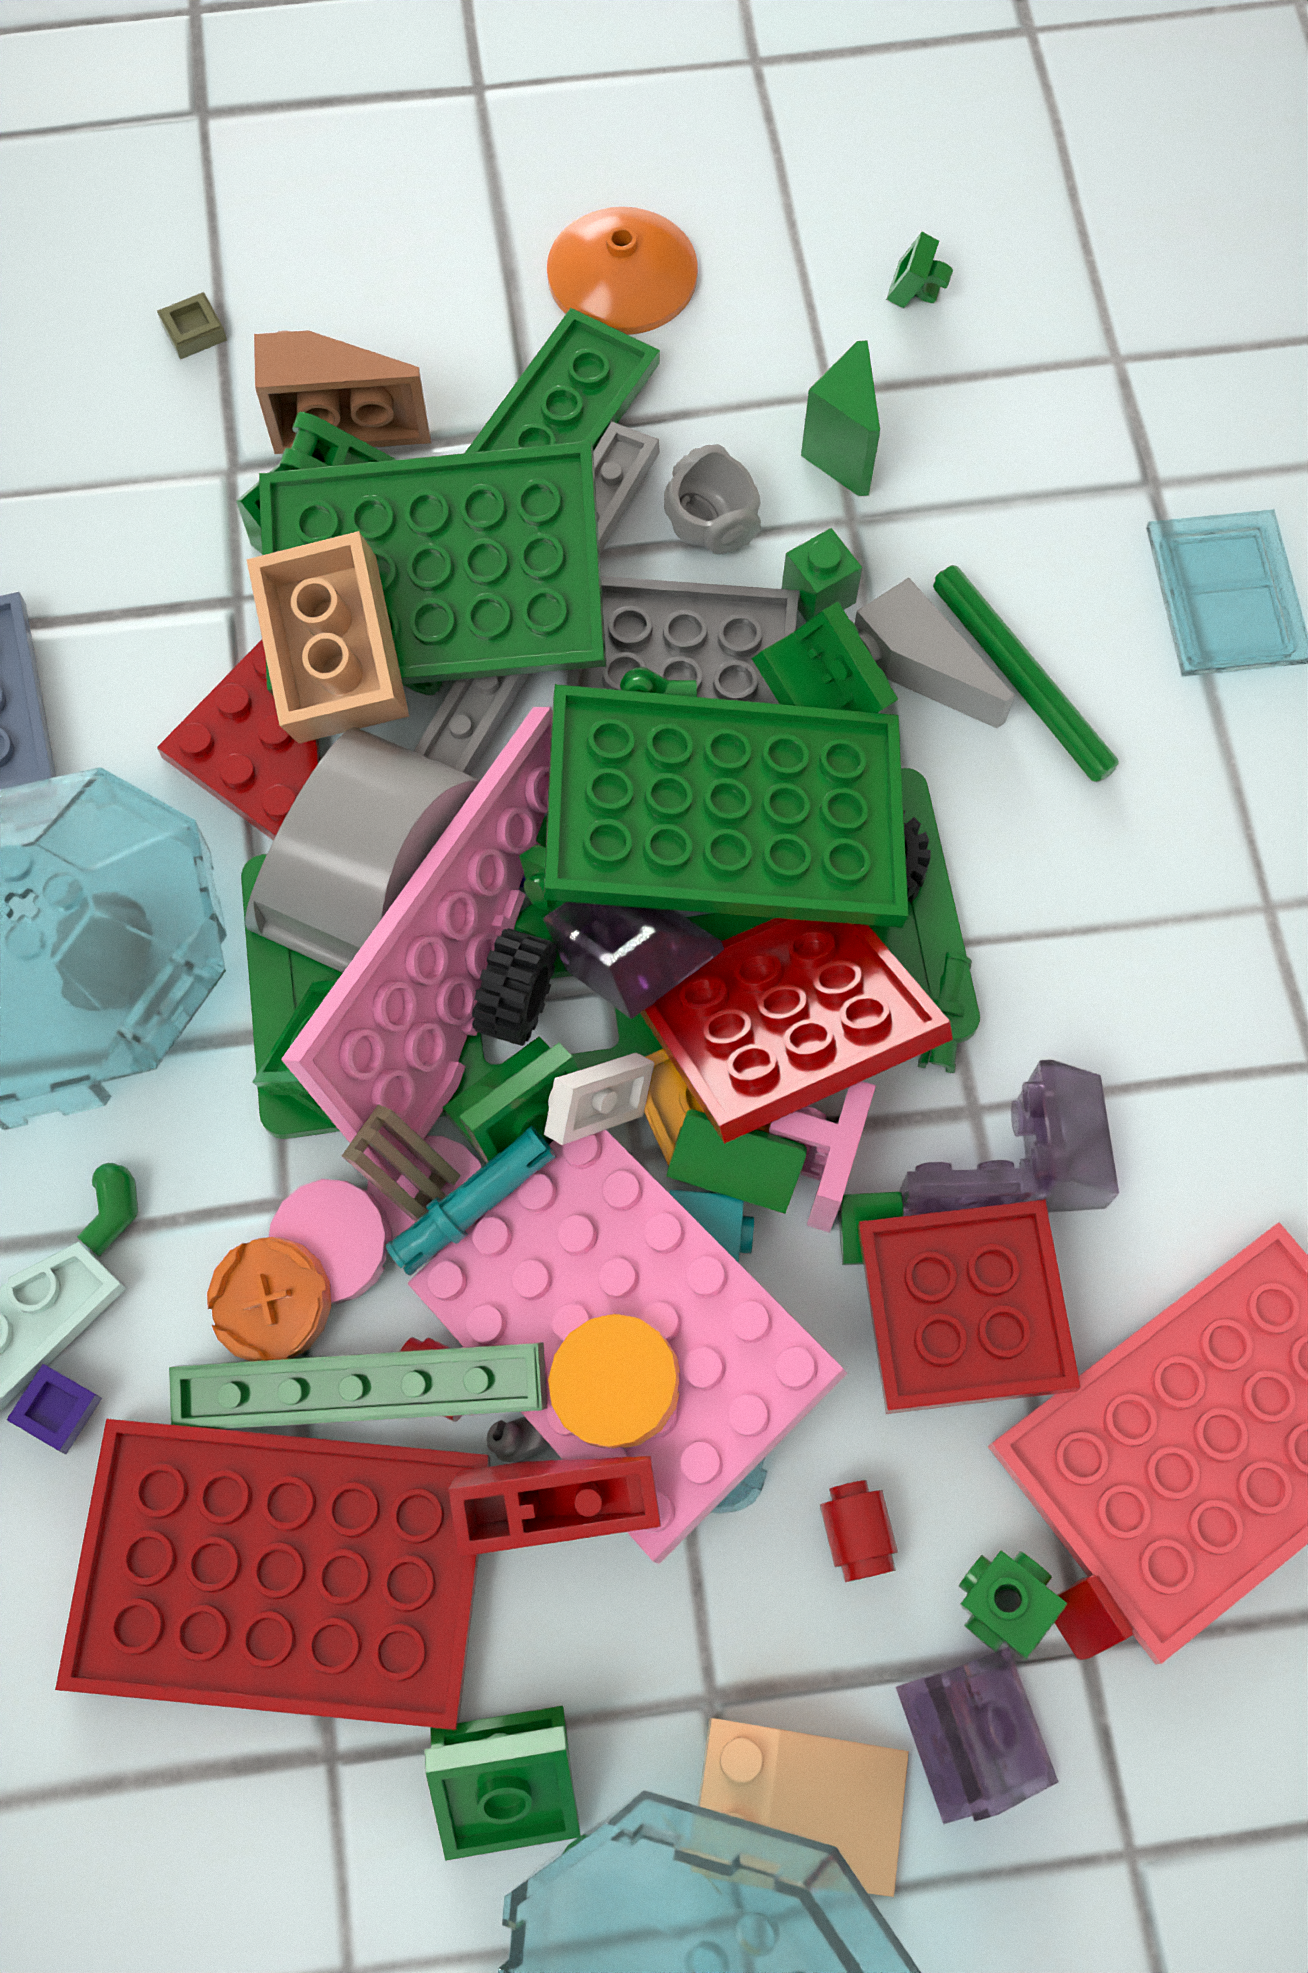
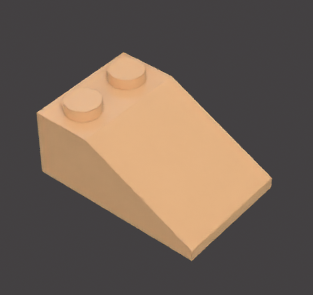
[690,1718,909,1897]

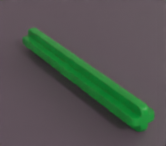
[933,565,1119,782]

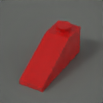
[448,1456,661,1557]

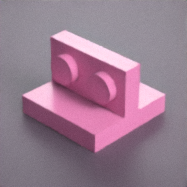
[769,1081,876,1233]

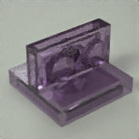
[896,1647,1059,1824]

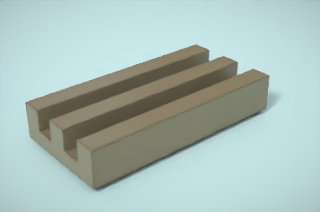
[341,1104,461,1222]

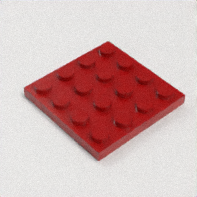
[627,918,953,1144]

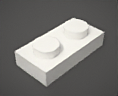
[544,1053,654,1145]

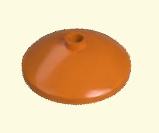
[547,207,698,335]

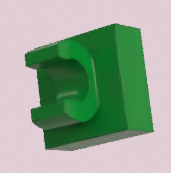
[886,232,953,309]

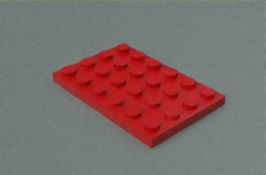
[55,1419,491,1730]

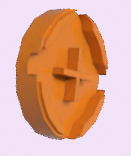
[207,1237,331,1361]

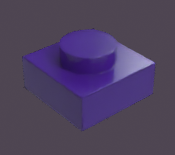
[6,1364,102,1454]

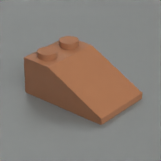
[254,330,431,454]

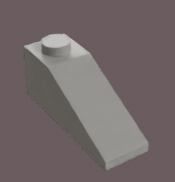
[854,577,1015,728]

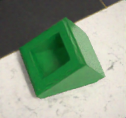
[838,1192,904,1265]

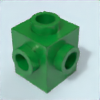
[958,1550,1067,1661]

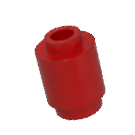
[820,1480,898,1583]

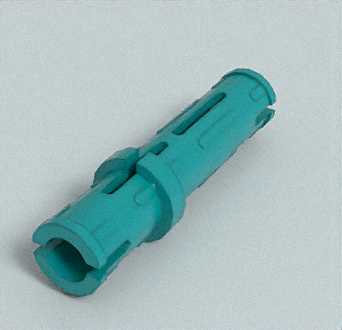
[386,1126,556,1276]

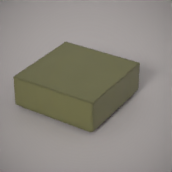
[157,292,227,360]

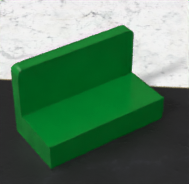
[666,1109,807,1214]

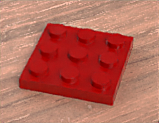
[858,1199,1081,1414]

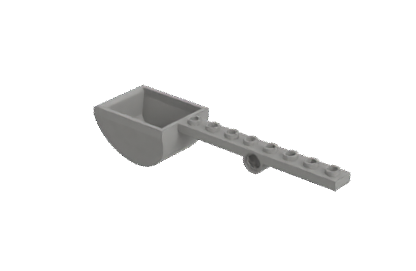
[245,422,660,973]

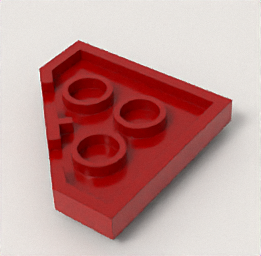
[157,639,320,841]

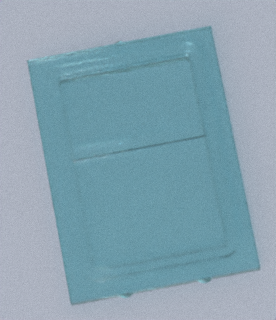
[1146,509,1308,676]

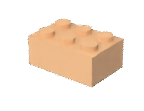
[246,531,409,743]

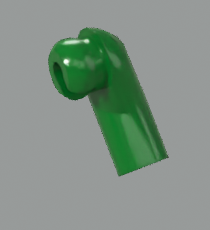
[620,667,697,697]
[77,1163,138,1257]

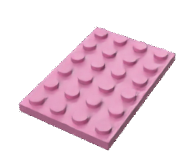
[407,1130,848,1564]

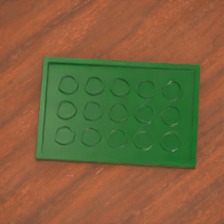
[259,441,607,696]
[543,684,908,928]

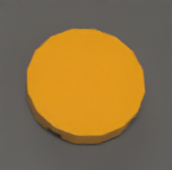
[548,1314,680,1449]

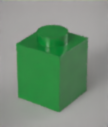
[781,528,863,622]

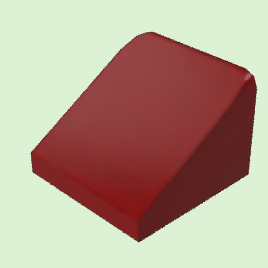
[1055,1574,1134,1660]

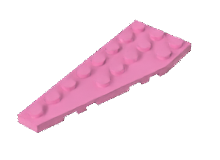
[281,707,552,1182]

